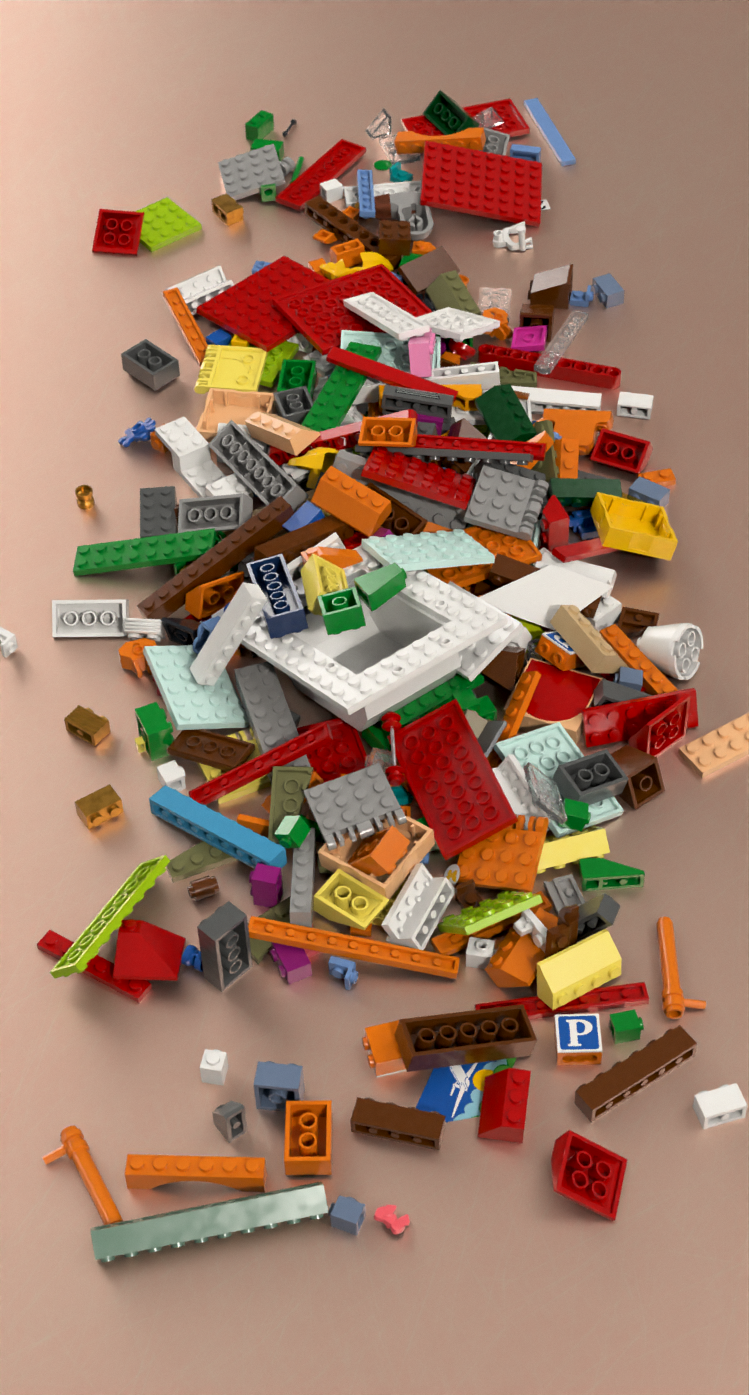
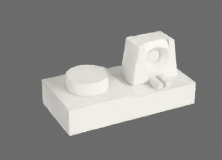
[513,909,548,953]

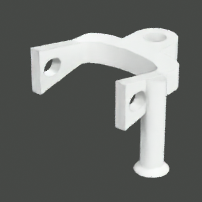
[493,221,533,251]

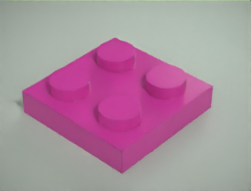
[511,325,547,352]

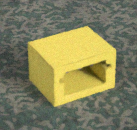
[135,736,146,753]

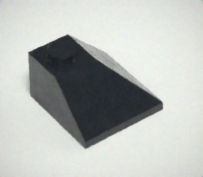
[161,617,202,645]

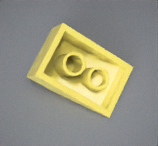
[313,868,389,930]

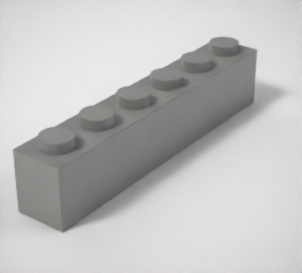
[290,828,316,928]

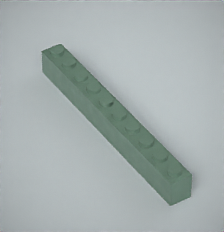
[90,1181,329,1262]

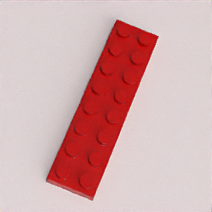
[275,139,366,211]

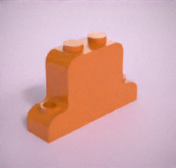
[543,409,614,456]

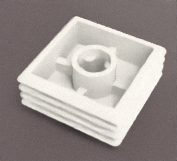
[124,618,166,642]

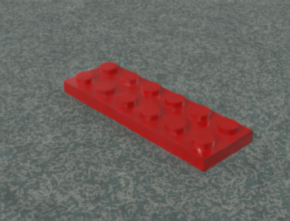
[581,688,698,748]

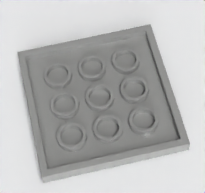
[218,144,286,200]

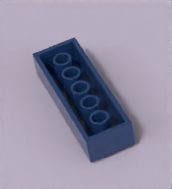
[246,554,308,639]

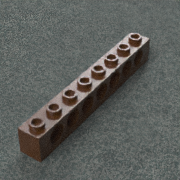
[305,195,401,271]

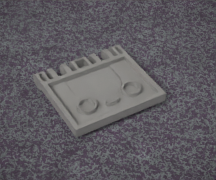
[464,465,549,540]
[303,763,407,851]

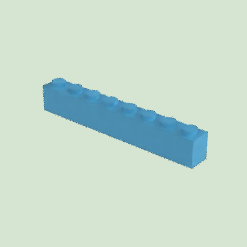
[149,785,287,869]

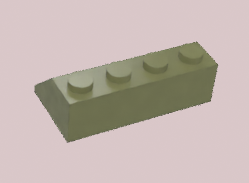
[426,270,481,316]

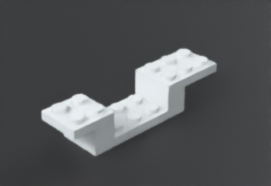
[154,417,254,498]

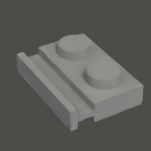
[544,874,586,917]

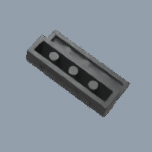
[381,385,454,424]

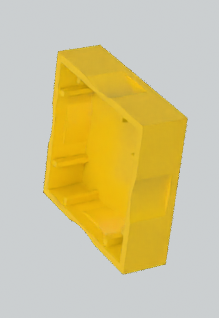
[590,492,678,560]

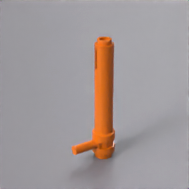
[656,917,706,1019]
[42,1126,123,1225]

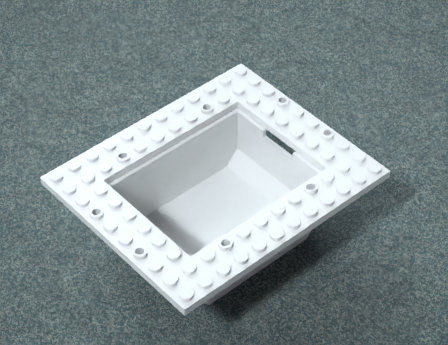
[241,544,508,732]

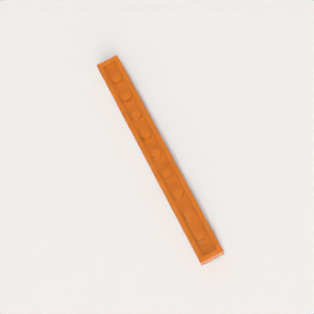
[248,916,460,979]

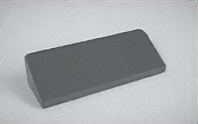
[477,720,507,758]

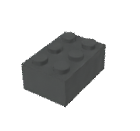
[121,339,180,391]
[273,386,314,425]
[552,749,629,805]

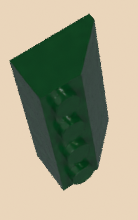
[422,90,480,135]
[474,384,537,442]
[547,478,622,507]

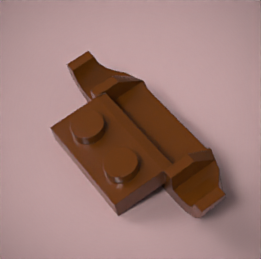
[544,904,580,959]

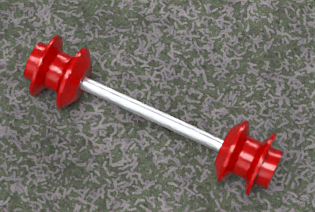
[381,712,405,786]

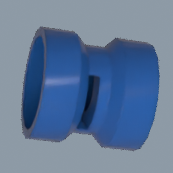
[181,944,203,972]

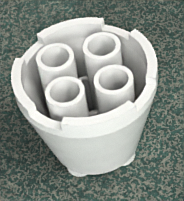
[637,623,703,680]

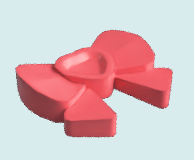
[374,1205,410,1234]

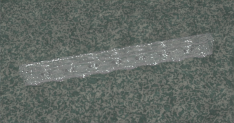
[534,310,589,374]

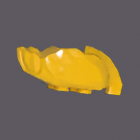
[320,252,393,280]
[287,447,339,489]

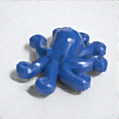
[118,417,156,447]

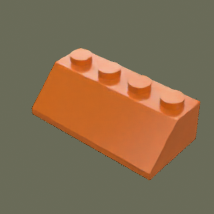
[311,466,392,537]
[485,908,558,988]

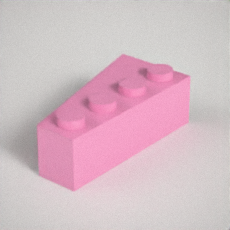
[408,328,436,377]

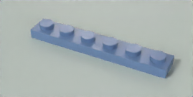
[357,169,375,219]

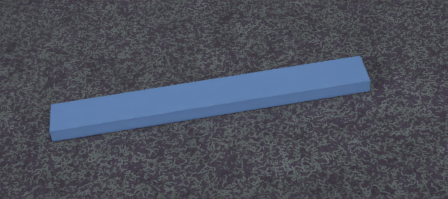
[524,98,576,166]

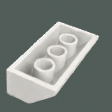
[52,599,129,637]

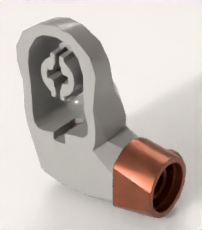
[374,191,434,241]

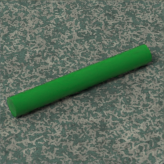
[290,156,304,184]

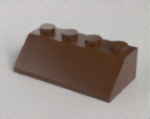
[367,482,428,536]

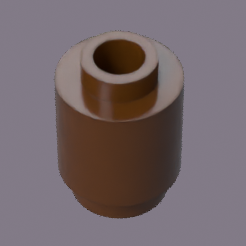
[187,876,219,901]

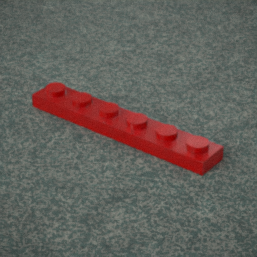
[37,930,152,1003]

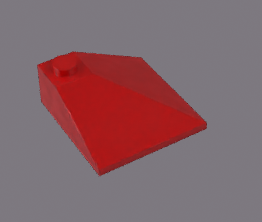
[92,209,145,256]
[629,694,691,757]
[113,919,186,981]
[551,1130,627,1221]

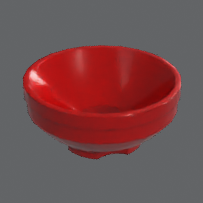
[448,338,477,361]

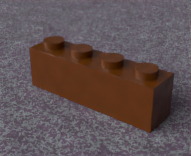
[350,1097,446,1150]

